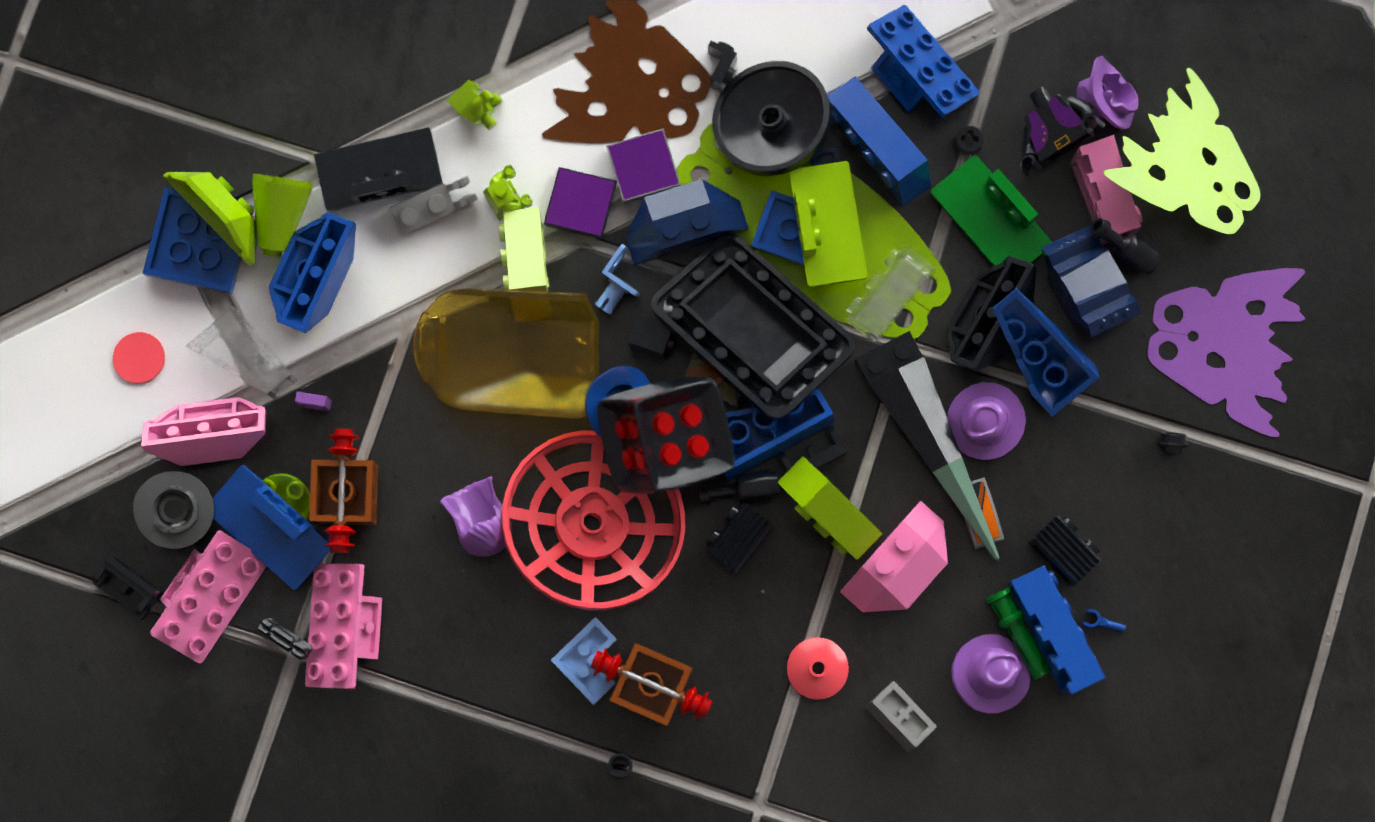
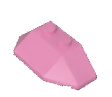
[141,397,266,466]
[840,501,948,613]

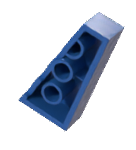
[724,388,834,481]

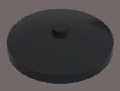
[712,61,832,176]

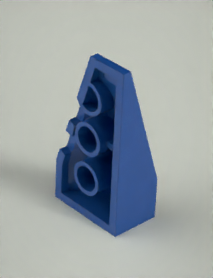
[993,288,1099,417]

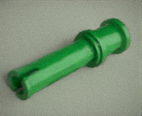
[985,587,1051,680]

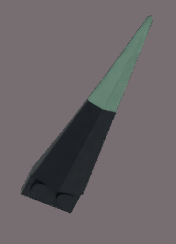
[855,331,999,560]

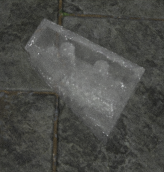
[846,246,938,343]
[185,306,297,399]

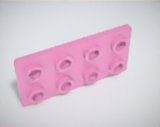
[150,530,267,664]
[305,564,383,689]

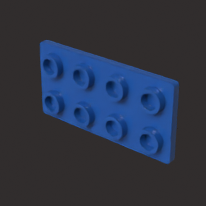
[867,5,980,117]
[213,465,330,590]

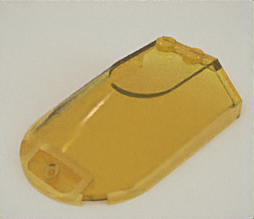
[413,288,599,419]

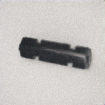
[258,618,312,660]

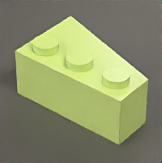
[499,207,553,319]

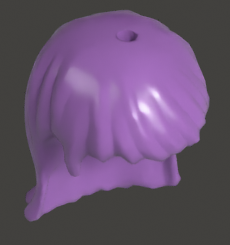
[440,476,513,557]

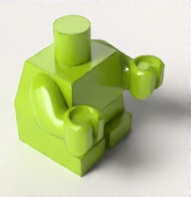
[447,80,503,130]
[483,164,533,221]

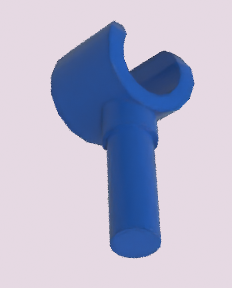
[1083,609,1126,633]

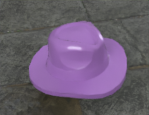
[1076,55,1138,130]
[947,382,1026,460]
[951,634,1030,714]

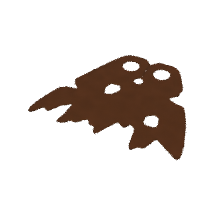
[542,0,711,143]

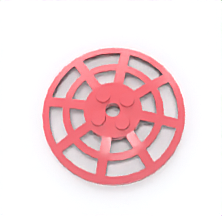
[501,430,686,610]

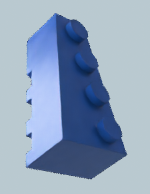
[828,77,931,207]
[1007,566,1106,695]

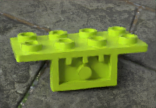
[789,161,868,288]

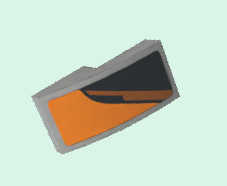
[965,477,1004,549]

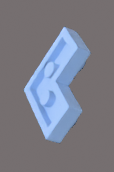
[551,617,617,705]

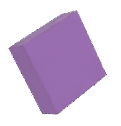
[295,391,332,412]

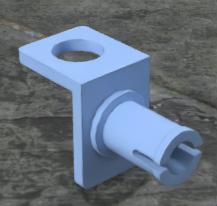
[595,244,641,315]

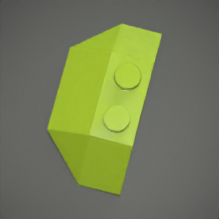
[163,172,256,267]

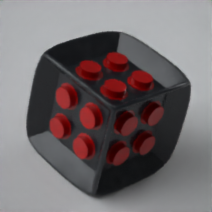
[597,376,734,494]

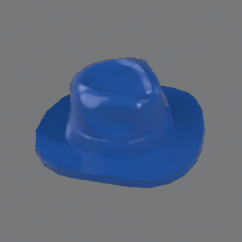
[585,366,651,437]

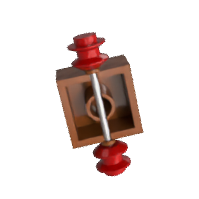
[309,429,379,553]
[590,643,712,726]

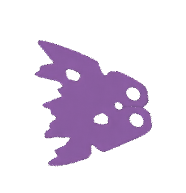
[1147,268,1305,437]

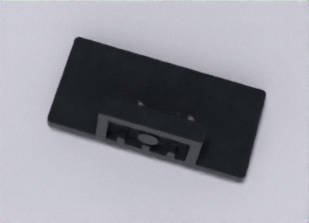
[314,127,443,212]

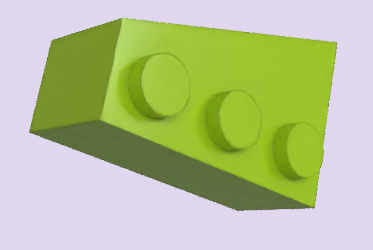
[777,456,883,560]

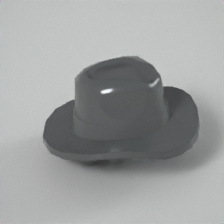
[133,471,214,549]

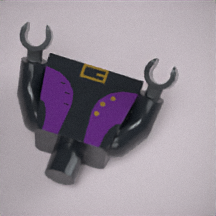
[1018,87,1105,177]

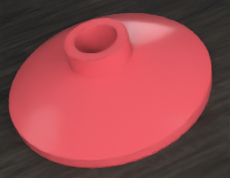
[787,638,849,700]

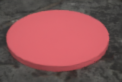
[113,332,165,384]

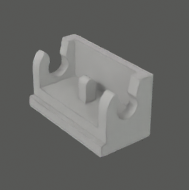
[865,681,937,752]

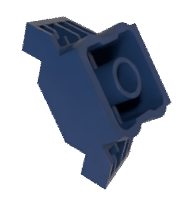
[1041,225,1141,337]

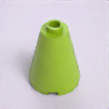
[252,174,313,257]

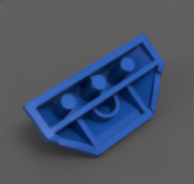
[269,212,356,334]

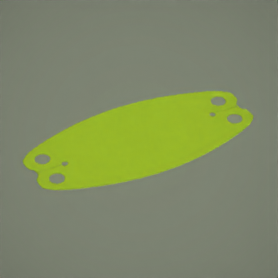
[677,123,951,339]

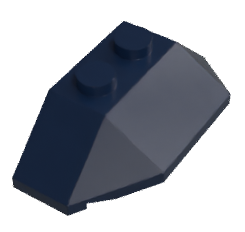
[625,179,749,266]

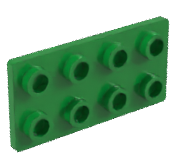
[930,155,1052,266]

